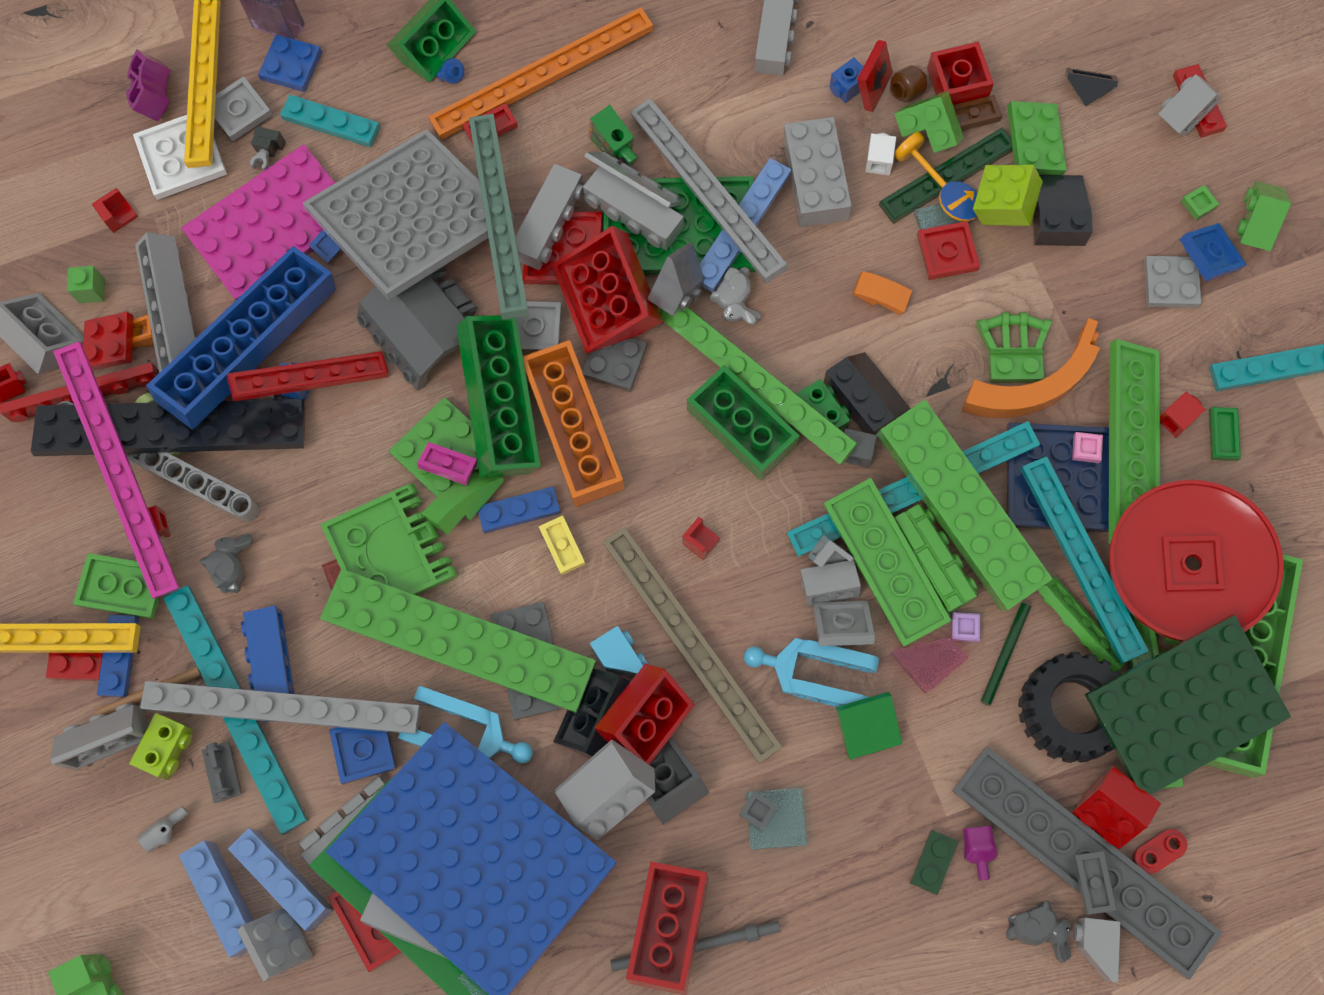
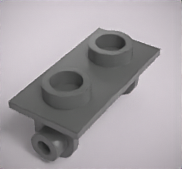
[202,742,242,803]

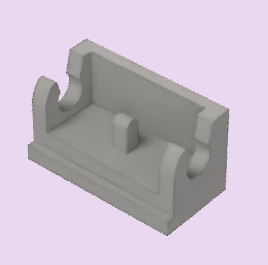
[801,560,861,607]

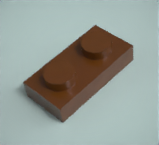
[953,95,1002,131]

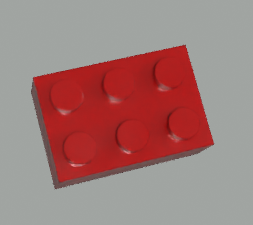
[595,663,695,765]

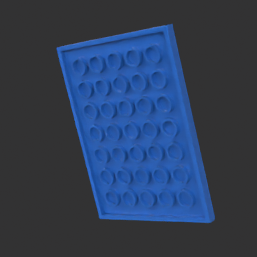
[326,722,617,995]

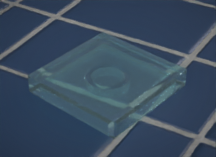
[746,788,807,850]

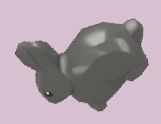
[199,533,253,593]
[1006,900,1071,963]

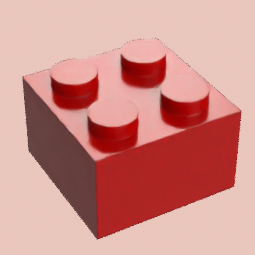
[927,41,994,105]
[1072,766,1162,850]

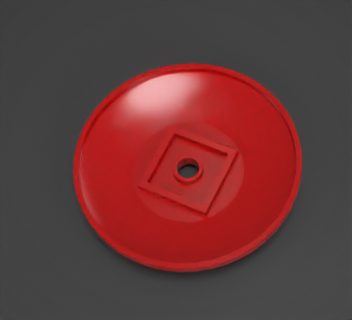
[1109,480,1284,642]

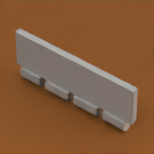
[584,151,681,208]
[299,776,386,881]

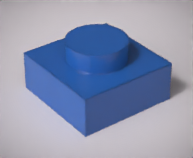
[308,230,341,263]

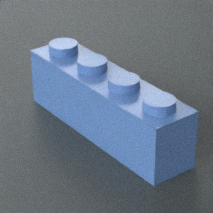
[228,828,334,931]
[179,840,253,958]

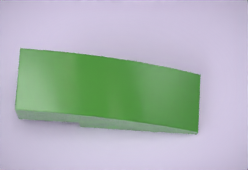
[422,471,505,535]

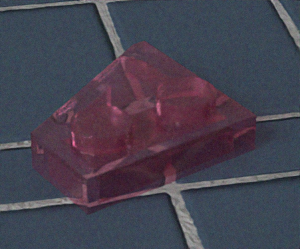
[891,637,968,694]

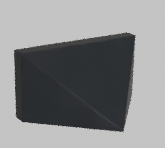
[1066,68,1118,107]

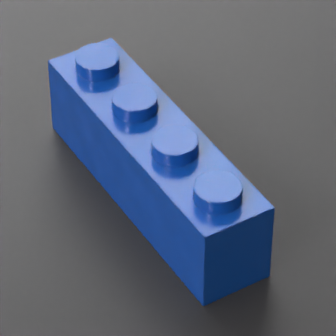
[241,606,295,722]

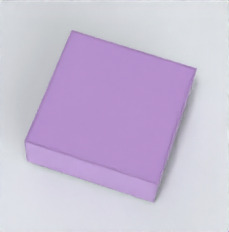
[951,612,980,642]

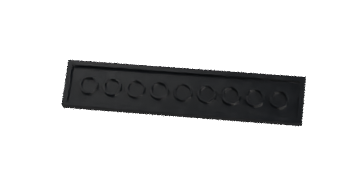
[31,399,306,457]

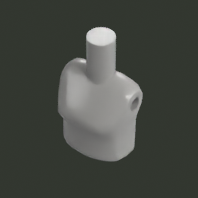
[137,806,189,853]

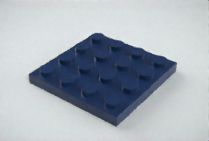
[1007,423,1109,532]

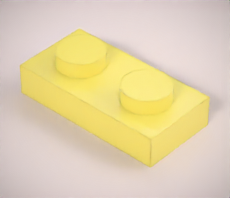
[539,515,586,576]

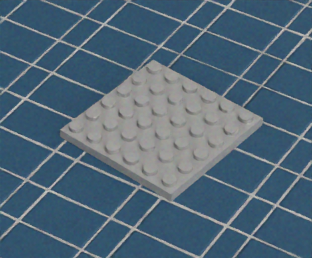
[303,129,515,300]

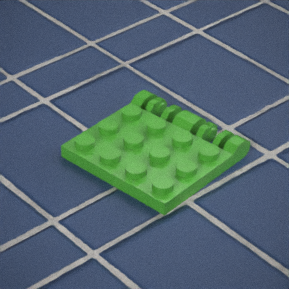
[320,483,458,596]

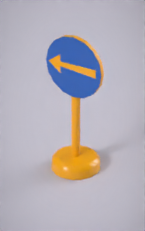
[894,132,977,221]

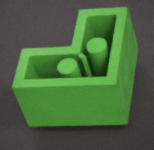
[894,91,964,153]
[1236,181,1291,251]
[48,954,123,995]

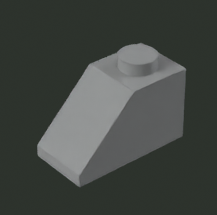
[1073,918,1120,983]

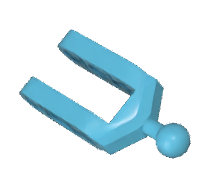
[744,638,880,707]
[398,686,533,764]

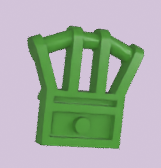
[976,312,1052,383]

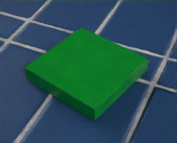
[836,691,903,760]

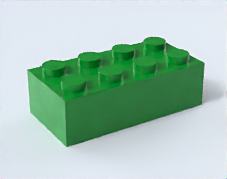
[687,365,800,481]

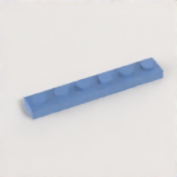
[699,158,792,293]

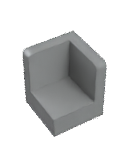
[808,535,854,568]

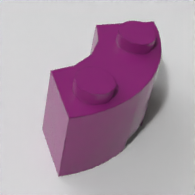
[126,49,171,121]

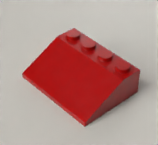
[552,226,663,354]

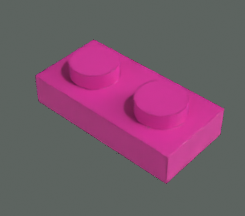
[417,442,478,486]

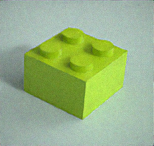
[973,165,1043,226]

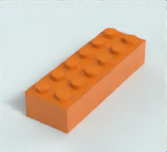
[523,340,625,507]

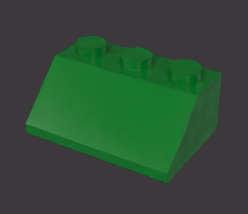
[386,0,476,82]

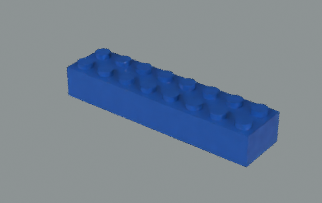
[146,246,336,430]

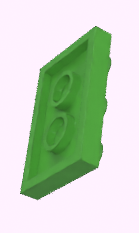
[1007,101,1066,175]
[73,553,160,620]

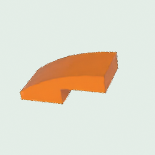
[852,271,912,315]

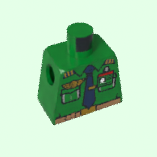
[589,104,638,166]

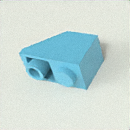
[590,626,648,677]

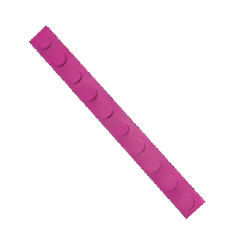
[53,342,181,599]

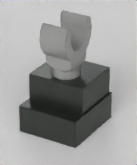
[250,126,286,171]

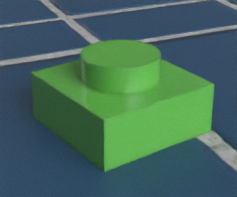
[1181,185,1219,221]

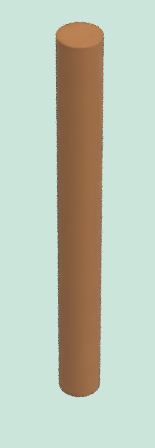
[95,667,202,715]

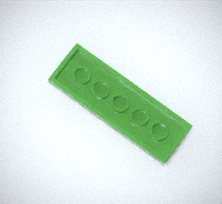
[823,478,952,647]

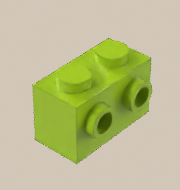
[129,713,193,780]

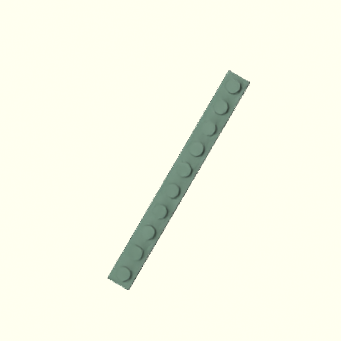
[469,114,529,320]

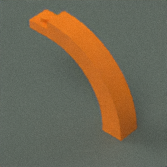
[962,318,1100,418]

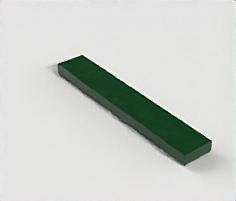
[879,127,1013,224]

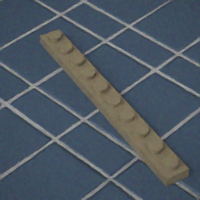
[603,527,782,764]

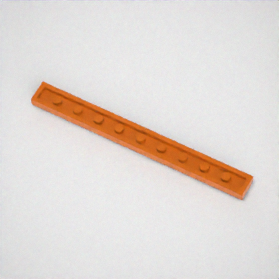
[428,7,653,140]

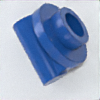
[436,58,464,84]

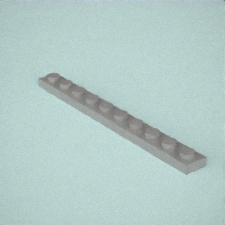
[630,98,788,283]
[140,681,421,734]

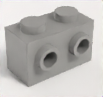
[1158,74,1223,136]

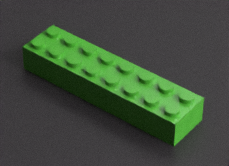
[876,400,1053,611]
[1206,554,1303,778]

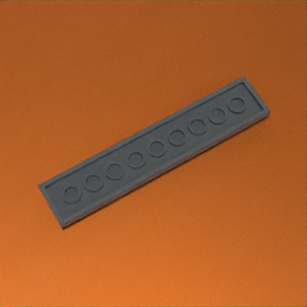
[952,747,1223,980]

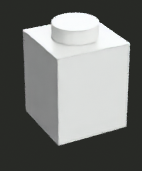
[865,133,896,176]

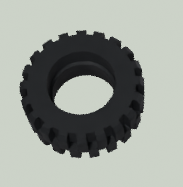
[1018,652,1121,763]

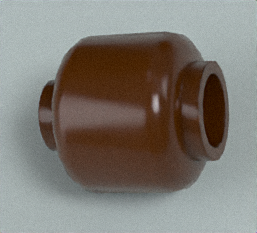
[890,65,927,103]

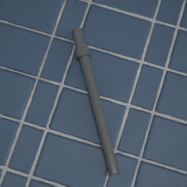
[610,921,781,972]

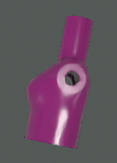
[962,826,998,880]

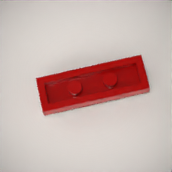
[1173,64,1227,138]

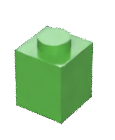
[67,266,105,303]

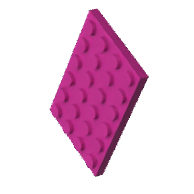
[181,144,335,300]

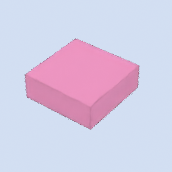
[1072,432,1103,463]

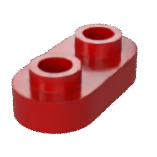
[1132,829,1187,874]

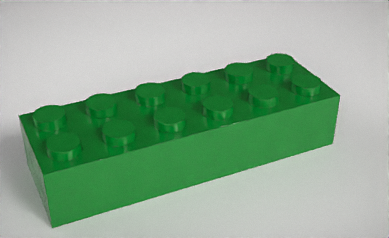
[456,315,541,478]

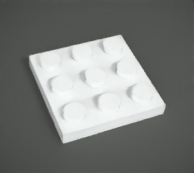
[133,115,227,200]

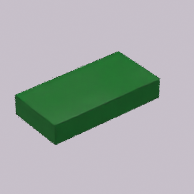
[1209,407,1241,461]

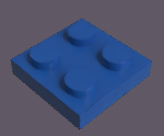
[258,35,322,92]
[1179,223,1247,282]
[329,727,397,785]

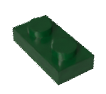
[910,830,958,895]

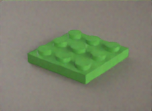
[389,397,479,497]

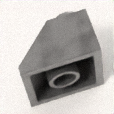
[647,242,704,316]

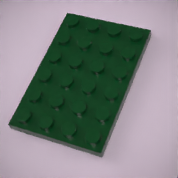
[1084,615,1291,795]

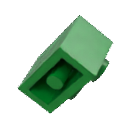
[796,379,850,432]

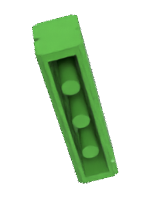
[894,504,978,615]

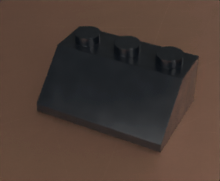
[824,352,911,437]
[553,669,631,758]

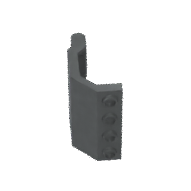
[357,267,484,391]

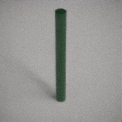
[980,603,1031,706]

